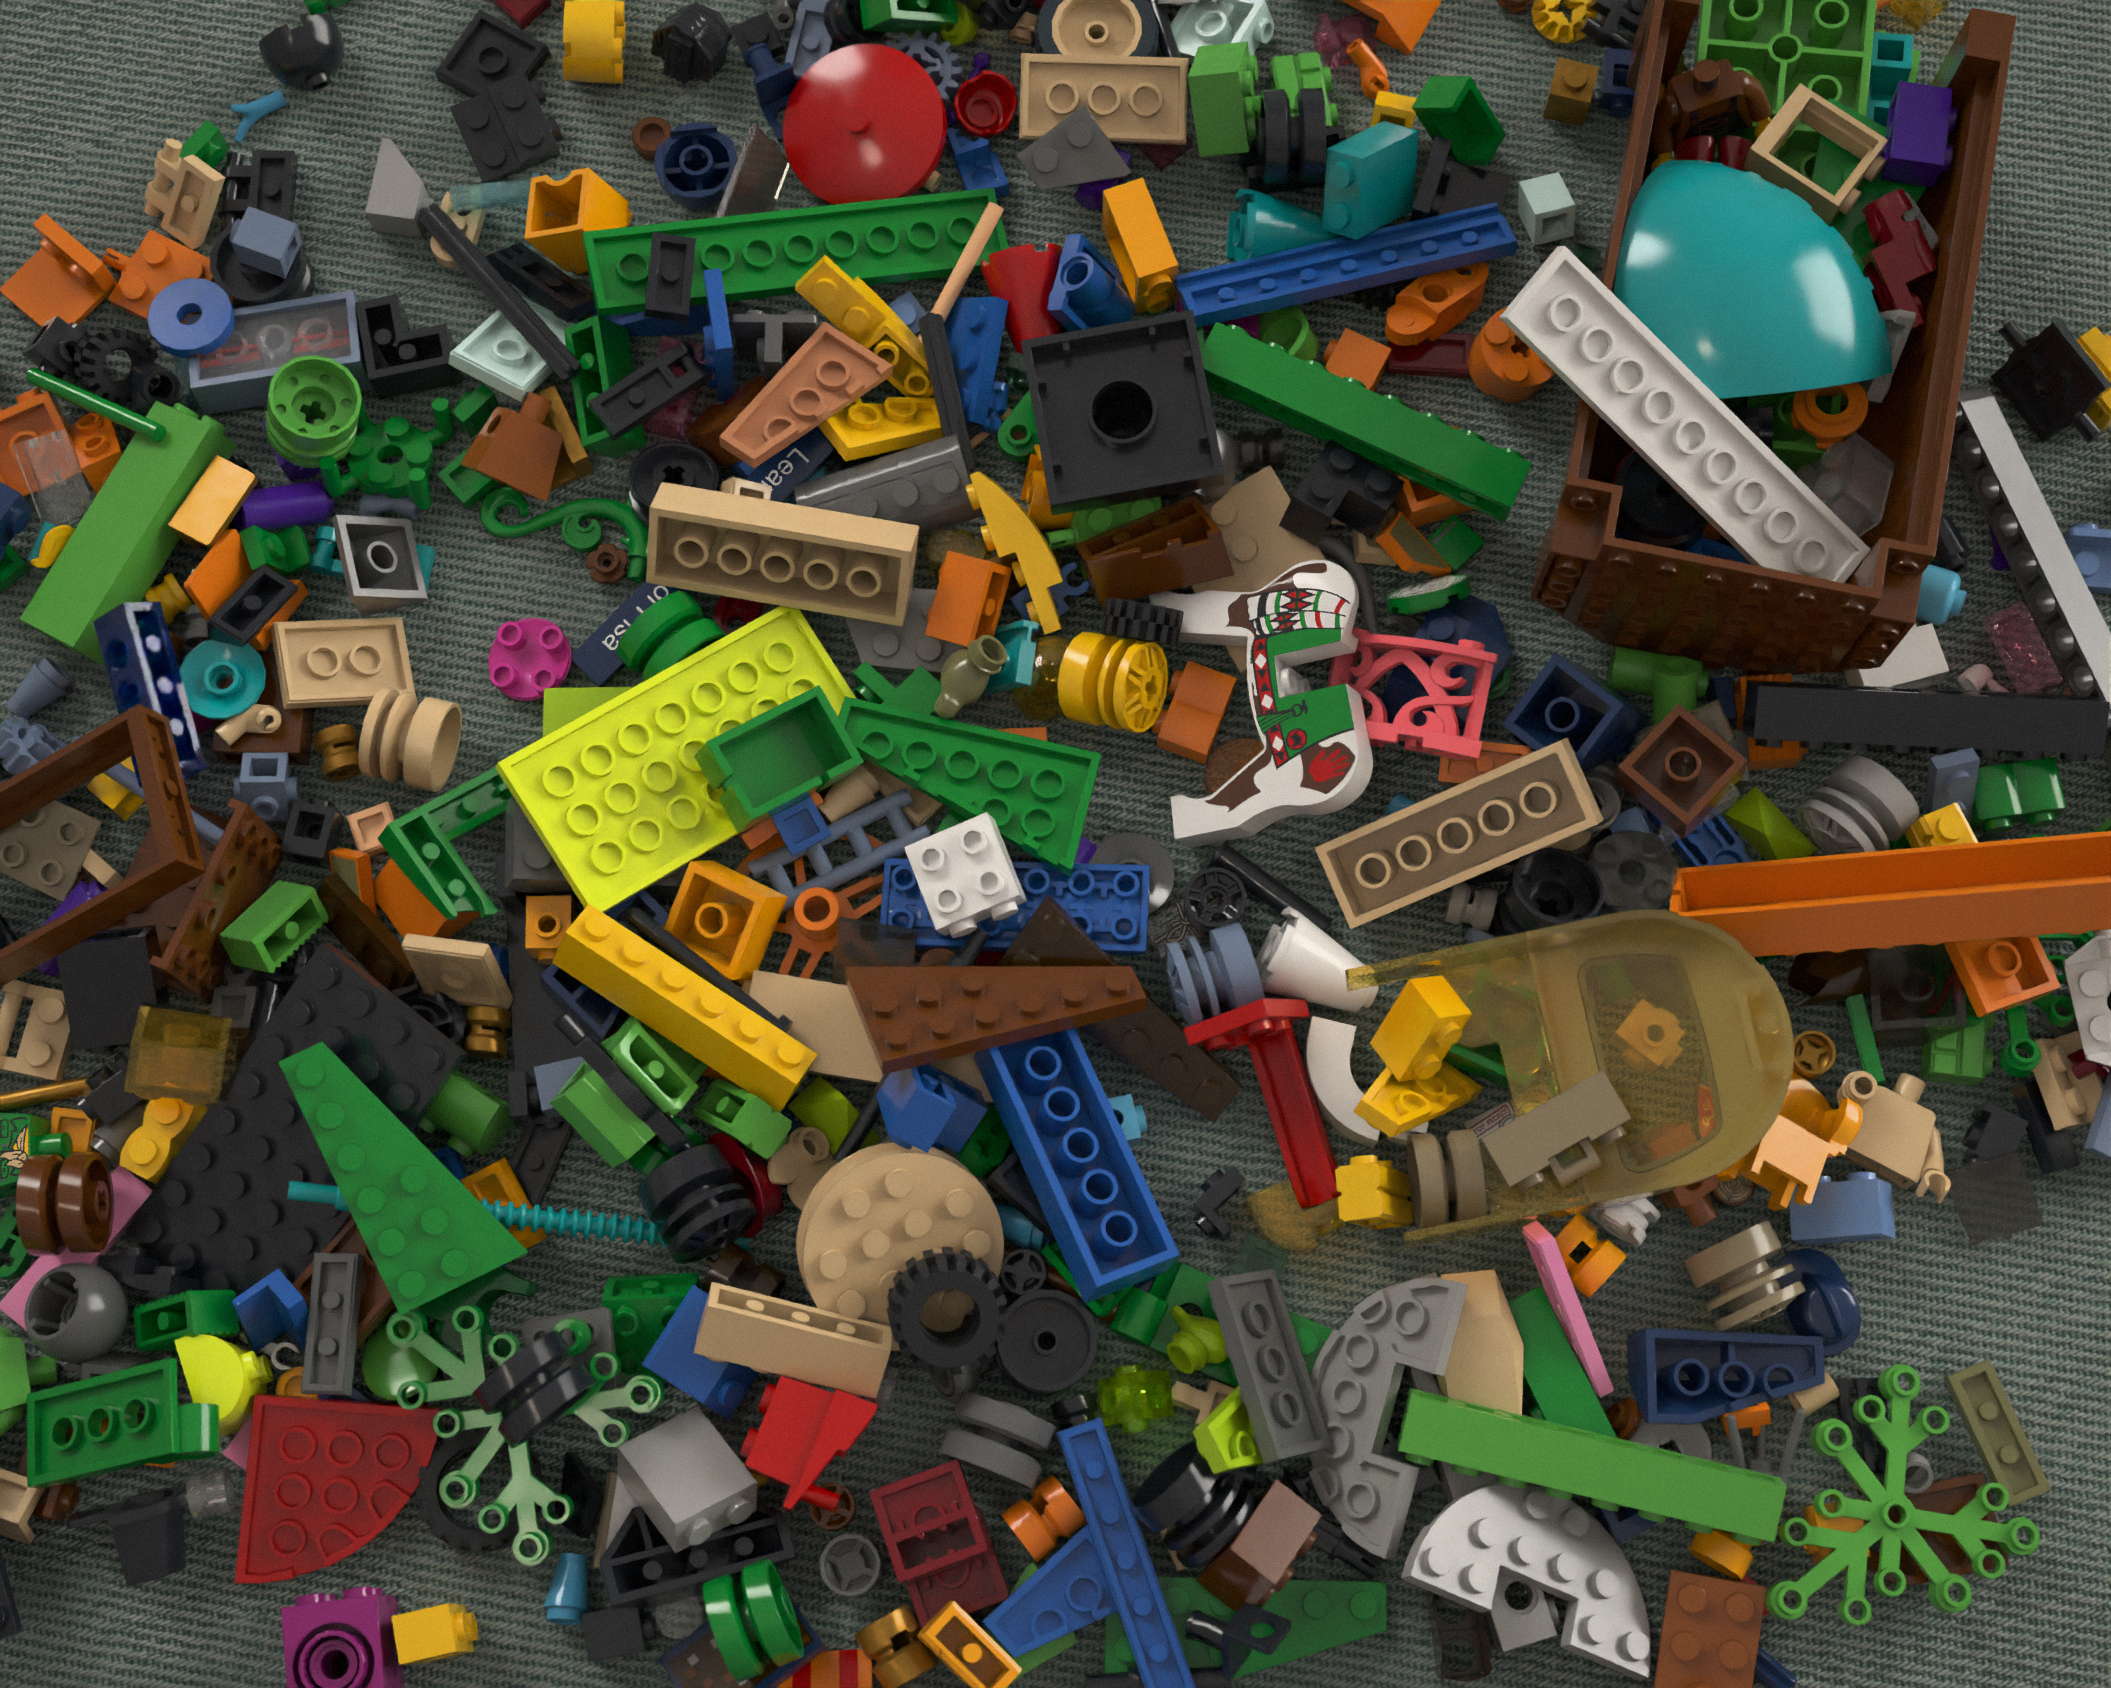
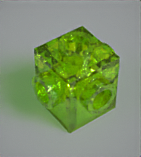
[1097,1365,1175,1434]

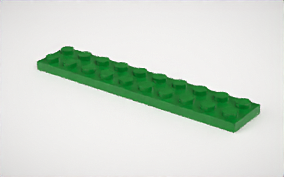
[582,188,1009,317]

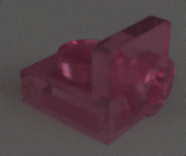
[1312,12,1377,69]

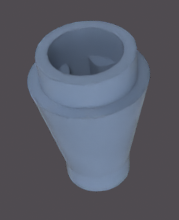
[6,657,72,720]

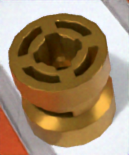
[313,724,362,782]
[462,1006,512,1059]
[1792,1030,1836,1082]

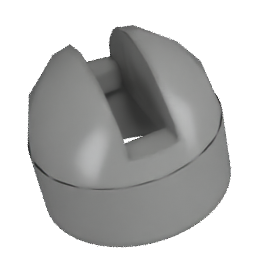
[1904,1451,1933,1494]

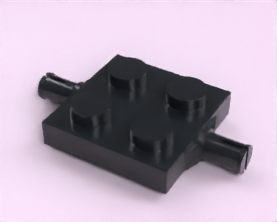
[1991,320,2111,444]

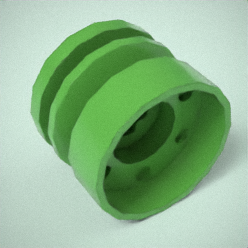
[265,355,362,469]

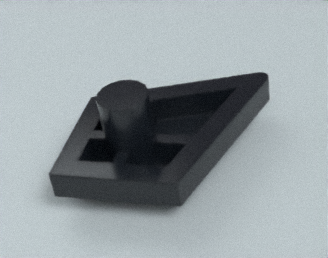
[555,1451,603,1539]

